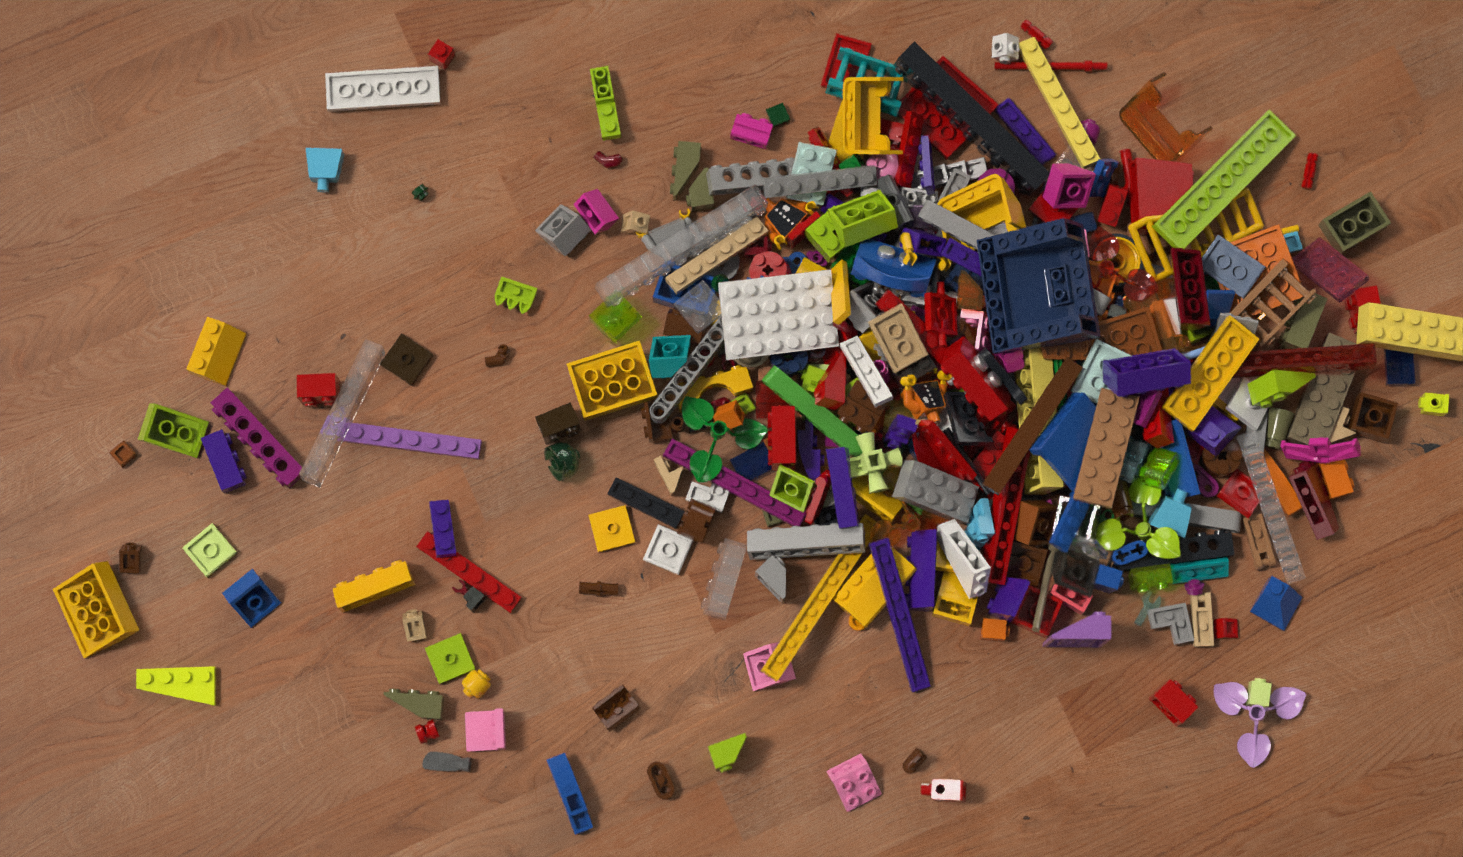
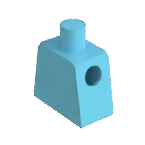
[306,148,344,193]
[1148,488,1192,538]

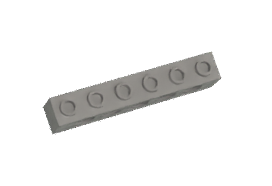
[706,158,795,196]

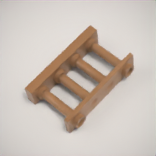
[1230,259,1317,347]

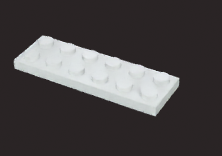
[325,66,440,112]

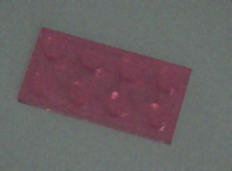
[1292,237,1369,303]

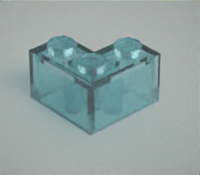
[1119,436,1150,483]

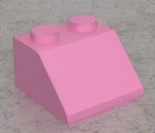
[743,642,796,691]

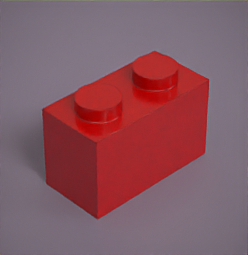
[1097,183,1128,227]

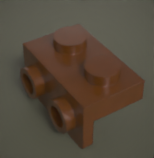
[641,402,672,443]
[592,685,641,732]

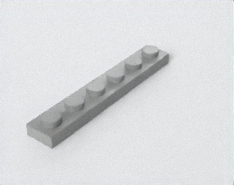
[763,165,877,198]

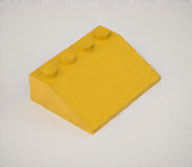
[566,340,657,421]
[53,561,139,658]

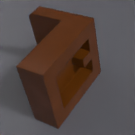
[119,542,142,573]

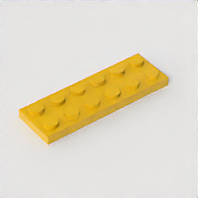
[1162,315,1259,431]

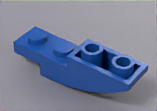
[546,753,593,835]

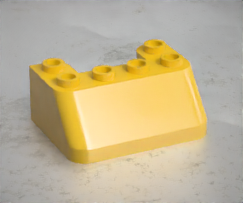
[937,174,1026,251]

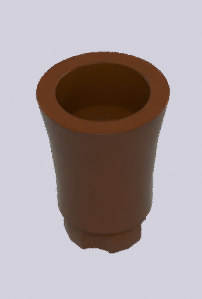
[1111,476,1134,521]

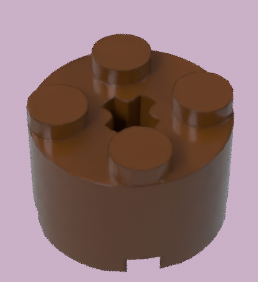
[1200,439,1242,478]
[677,498,716,543]

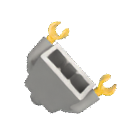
[635,208,695,266]

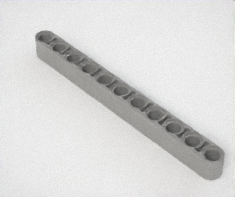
[917,200,1111,316]

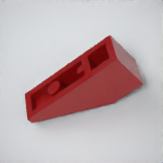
[814,351,846,410]

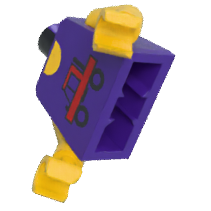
[899,228,952,271]

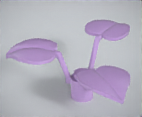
[1214,682,1306,767]

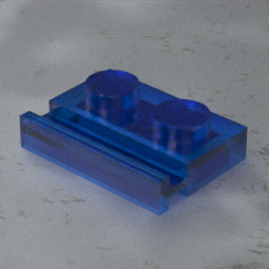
[1384,349,1415,385]
[730,442,772,481]

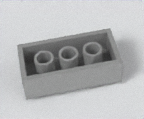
[892,460,979,523]

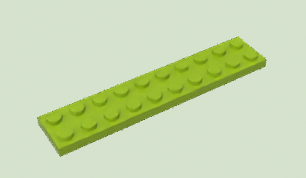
[1152,109,1296,249]

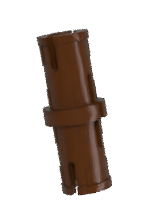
[579,581,619,597]

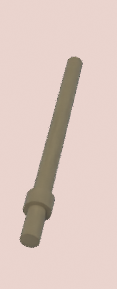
[1032,532,1059,632]

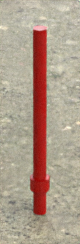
[994,60,1107,72]

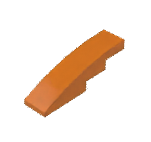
[1245,448,1303,517]

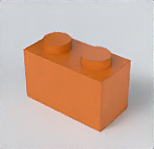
[1318,460,1354,500]

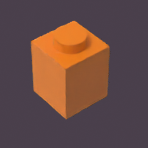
[713,400,745,429]
[980,618,1010,642]

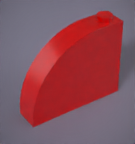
[1128,157,1194,236]

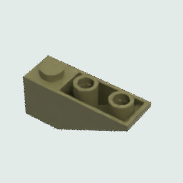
[670,141,701,201]
[383,689,444,720]

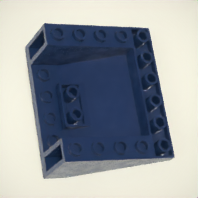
[976,218,1101,354]

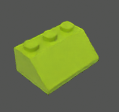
[827,190,898,247]

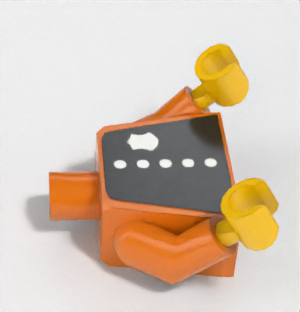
[762,198,819,250]
[900,370,952,425]

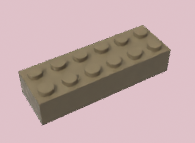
[1286,333,1365,445]

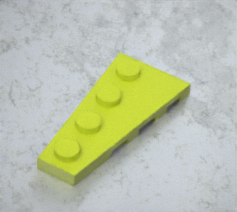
[136,666,216,706]

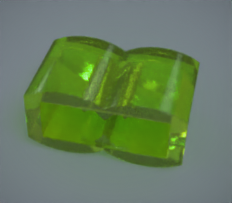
[1139,448,1180,490]

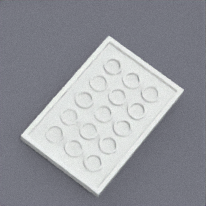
[718,270,839,360]

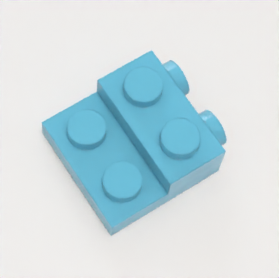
[964,498,995,551]

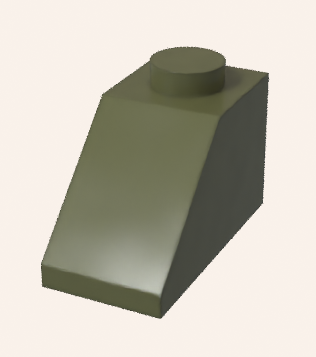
[686,167,714,212]

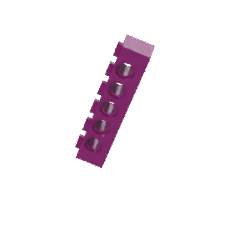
[210,387,307,488]

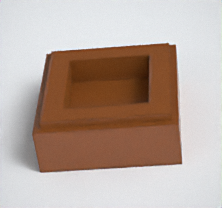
[109,440,137,468]

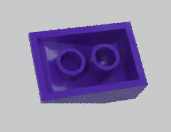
[987,577,1030,624]

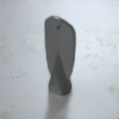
[422,752,472,772]

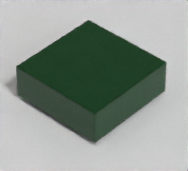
[766,103,790,128]

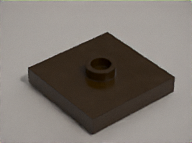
[380,333,433,386]

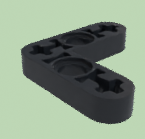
[978,347,1028,406]

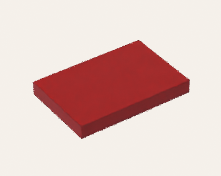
[820,33,872,88]

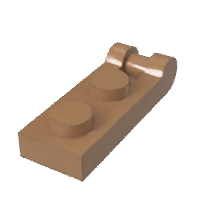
[1242,513,1276,570]

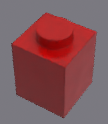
[428,39,456,70]

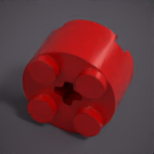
[749,251,791,279]

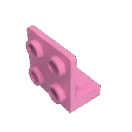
[960,310,992,352]
[465,708,506,751]
[826,754,881,812]

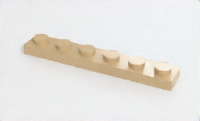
[665,217,768,295]

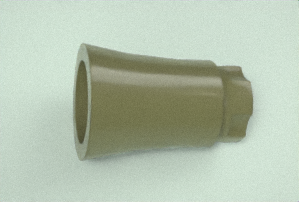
[1264,407,1295,450]

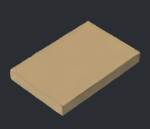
[868,304,928,373]

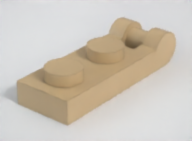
[1190,592,1214,647]

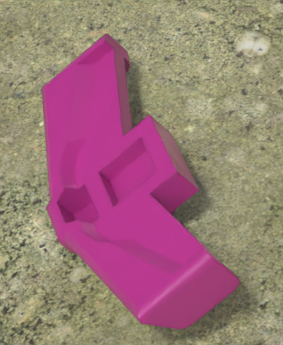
[1280,437,1361,464]

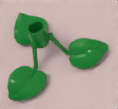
[682,396,768,483]

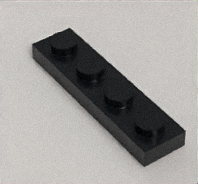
[607,477,685,529]

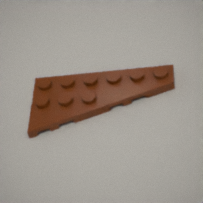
[1040,307,1162,360]

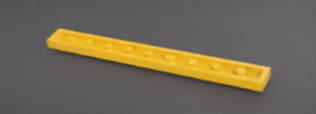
[760,514,881,682]

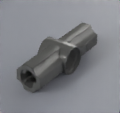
[877,174,914,231]

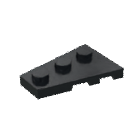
[944,392,994,446]

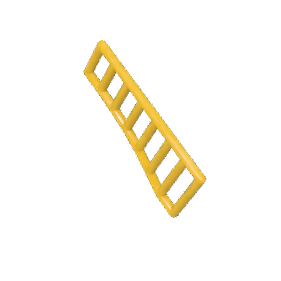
[1128,187,1264,284]

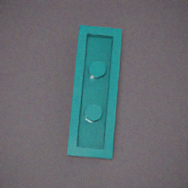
[1170,557,1229,584]

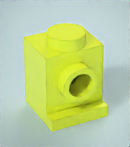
[1418,392,1449,416]

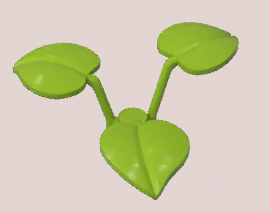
[1092,473,1181,559]

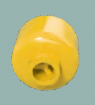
[462,669,491,698]

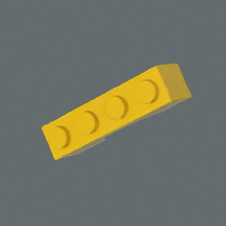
[675,365,753,413]

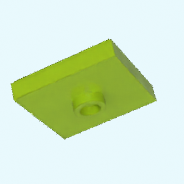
[425,633,475,684]

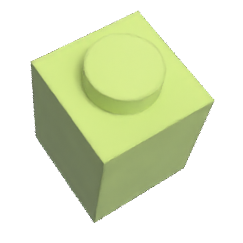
[1246,678,1271,708]

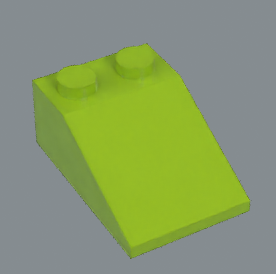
[1247,370,1316,408]
[138,403,209,458]

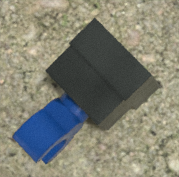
[1106,296,1127,319]

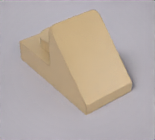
[1329,406,1356,444]
[654,456,683,496]

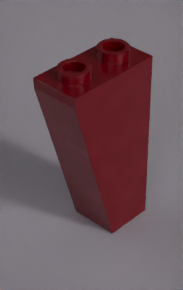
[1289,461,1339,540]

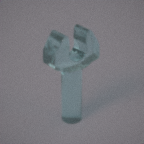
[1134,591,1161,626]

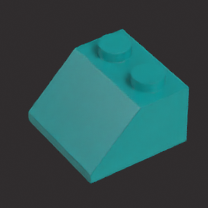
[649,335,691,379]

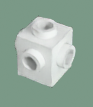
[992,33,1019,64]

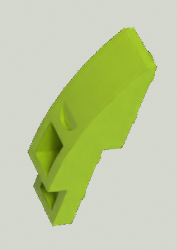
[590,66,621,141]

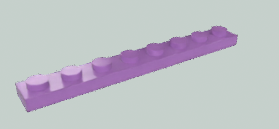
[327,420,482,460]

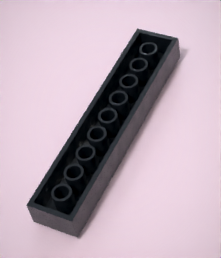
[894,41,1050,196]

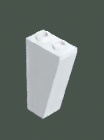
[936,519,991,599]

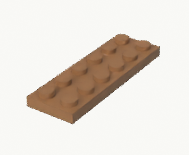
[1073,388,1140,509]

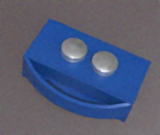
[851,239,936,298]

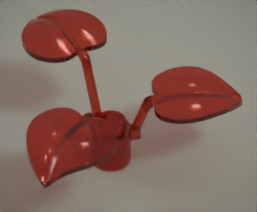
[1088,226,1158,301]

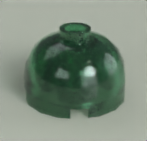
[544,442,580,481]

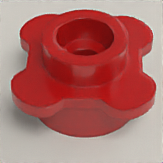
[1001,419,1018,435]

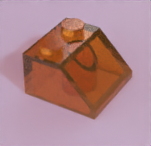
[956,270,986,311]

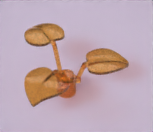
[869,464,950,548]

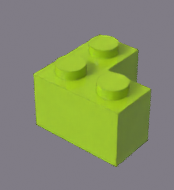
[804,206,845,263]

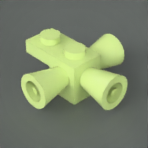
[850,432,902,494]

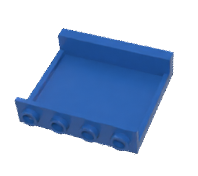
[1029,393,1096,497]

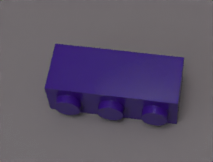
[201,429,247,494]

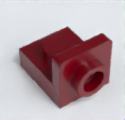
[745,236,771,259]

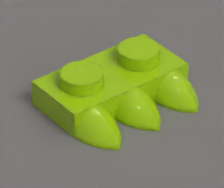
[495,276,538,314]

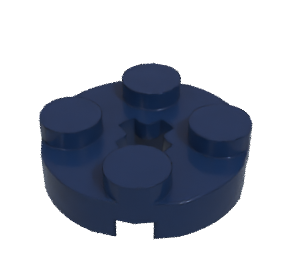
[770,350,808,377]

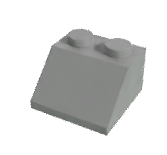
[535,204,591,256]
[755,555,786,603]

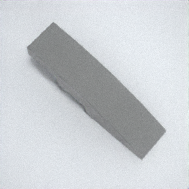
[911,157,988,190]

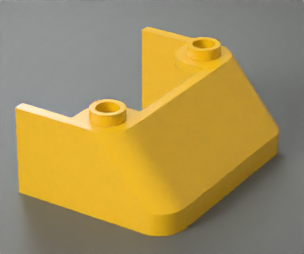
[842,77,903,154]

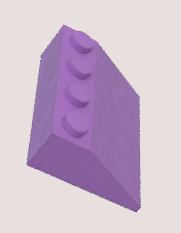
[1043,612,1111,648]

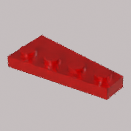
[917,420,977,480]

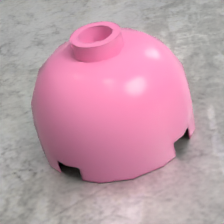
[866,154,898,186]

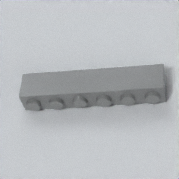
[747,523,865,560]

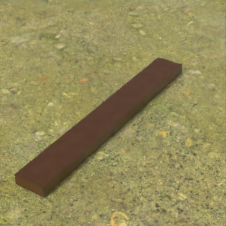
[982,357,1083,495]

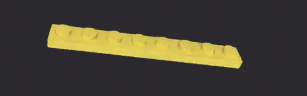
[1019,37,1100,169]

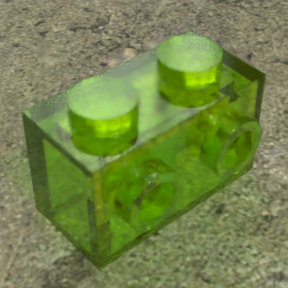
[1129,564,1173,593]

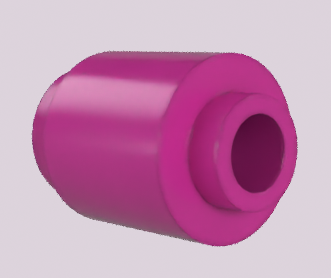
[873,360,891,384]

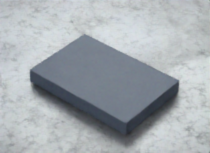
[1202,235,1266,299]

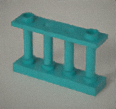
[825,47,908,117]

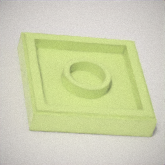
[182,523,237,578]

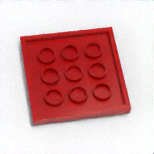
[897,56,998,160]

